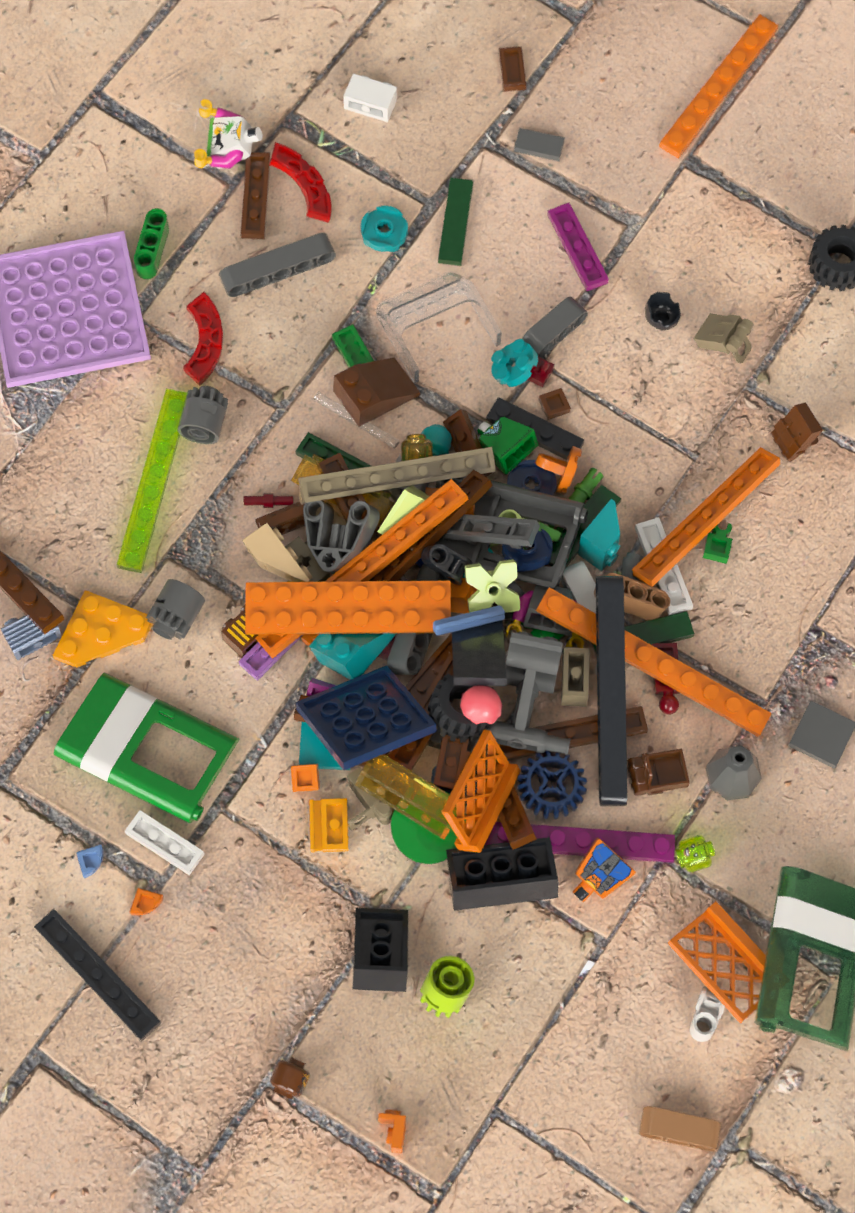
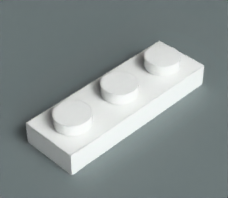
[125,810,205,876]

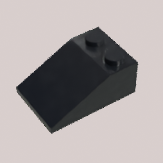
[352,908,408,992]

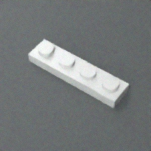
[635,517,693,616]

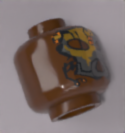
[270,1057,310,1100]

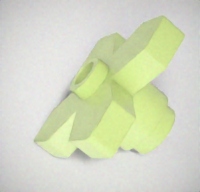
[465,560,520,613]

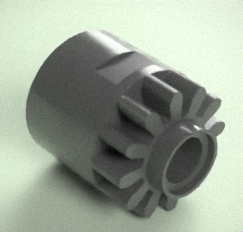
[178,386,228,444]
[146,579,205,640]

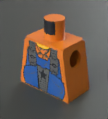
[572,837,636,903]

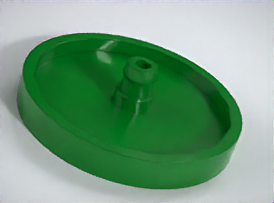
[391,788,466,864]

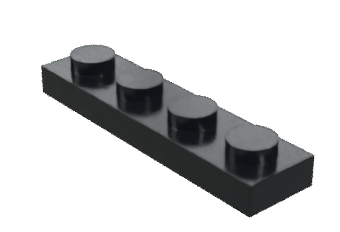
[486,397,584,460]

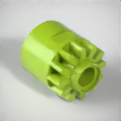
[420,956,475,1018]

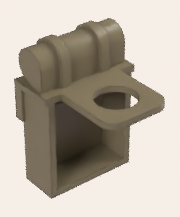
[693,313,753,363]
[347,767,393,830]

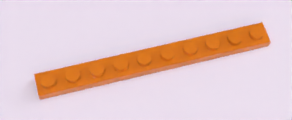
[255,479,469,659]
[536,587,772,737]

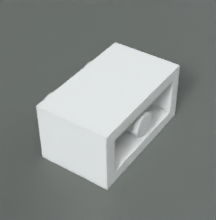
[344,74,397,122]

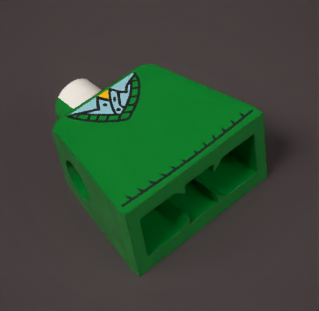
[477,417,539,475]

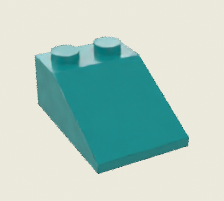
[309,633,397,680]

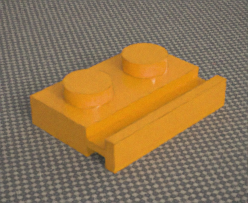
[309,798,348,853]

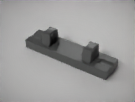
[442,514,540,549]

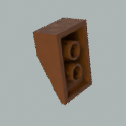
[333,357,420,427]

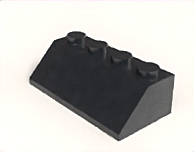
[446,837,558,911]

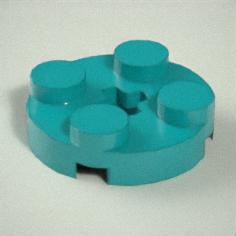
[361,206,408,252]
[491,339,538,387]

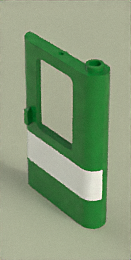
[53,672,240,824]

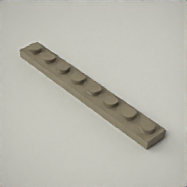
[298,447,496,503]

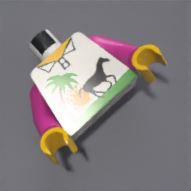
[194,99,262,169]

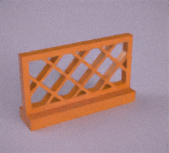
[442,730,521,853]
[668,901,789,1023]

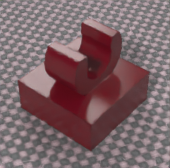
[527,357,555,388]

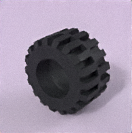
[808,225,855,291]
[428,673,494,743]

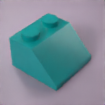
[578,499,621,572]

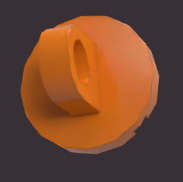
[535,446,582,495]

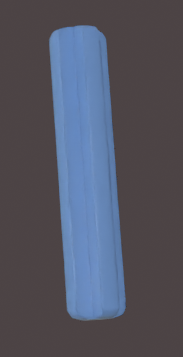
[433,606,505,636]

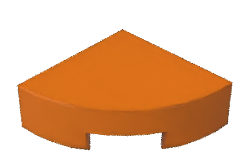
[129,888,164,916]

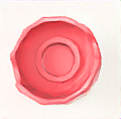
[460,685,502,725]

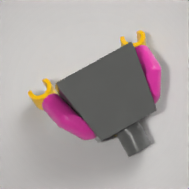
[506,585,584,648]

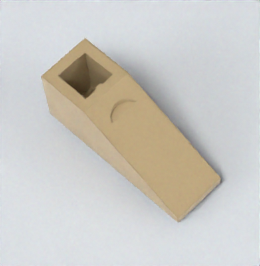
[242,523,313,582]

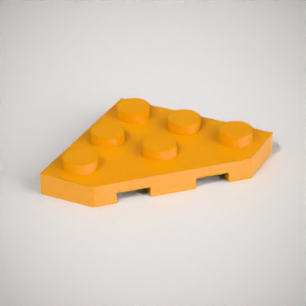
[53,590,152,668]

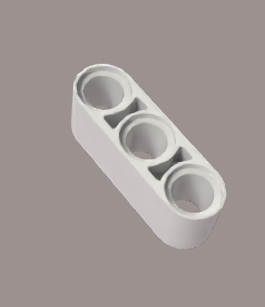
[561,561,596,613]

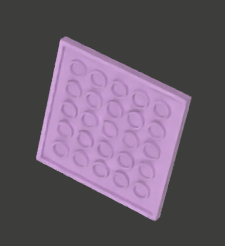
[0,231,151,388]

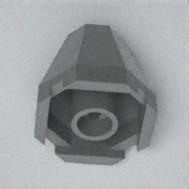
[706,746,761,801]

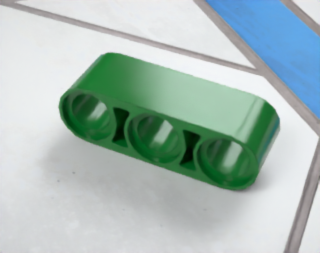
[134,208,169,279]

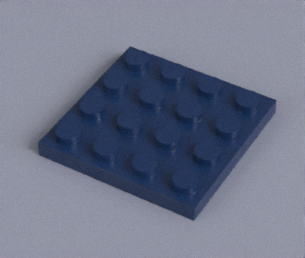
[296,665,437,770]

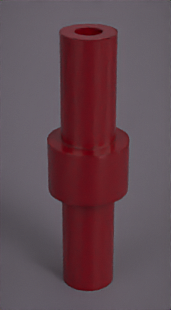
[243,493,294,508]

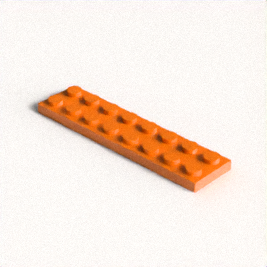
[245,581,451,635]

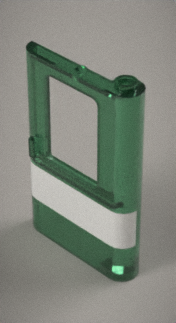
[755,866,855,1051]

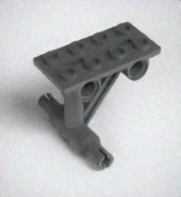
[478,632,571,755]

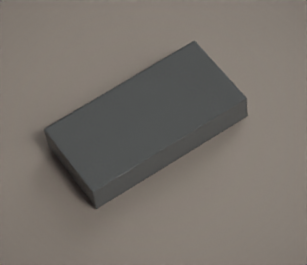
[514,128,565,161]

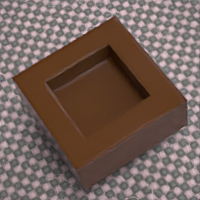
[539,388,571,420]

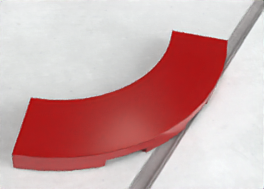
[269,142,332,223]
[183,292,223,386]

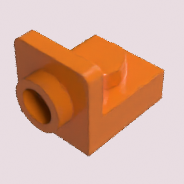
[378,1109,406,1153]

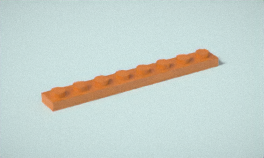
[659,14,779,159]
[632,447,780,587]

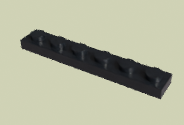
[34,909,161,1042]

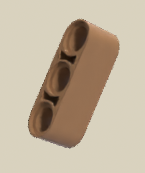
[594,572,671,621]
[639,1106,721,1151]

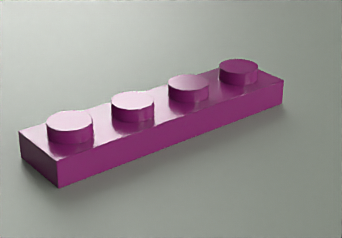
[547,202,609,292]

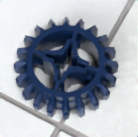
[517,750,587,819]

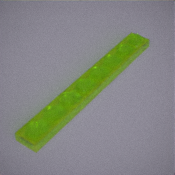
[117,389,187,573]

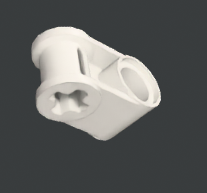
[690,986,725,1042]

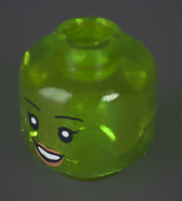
[675,835,716,872]

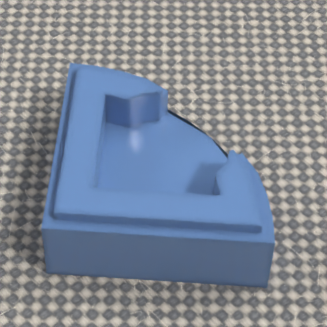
[76,845,103,879]

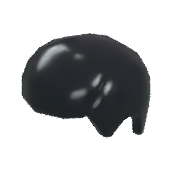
[645,292,681,330]

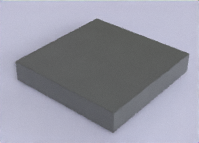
[788,701,855,769]

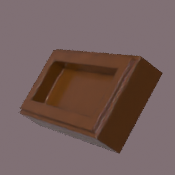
[499,46,526,92]

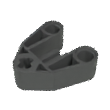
[303,500,380,574]

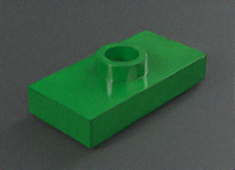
[332,324,374,368]

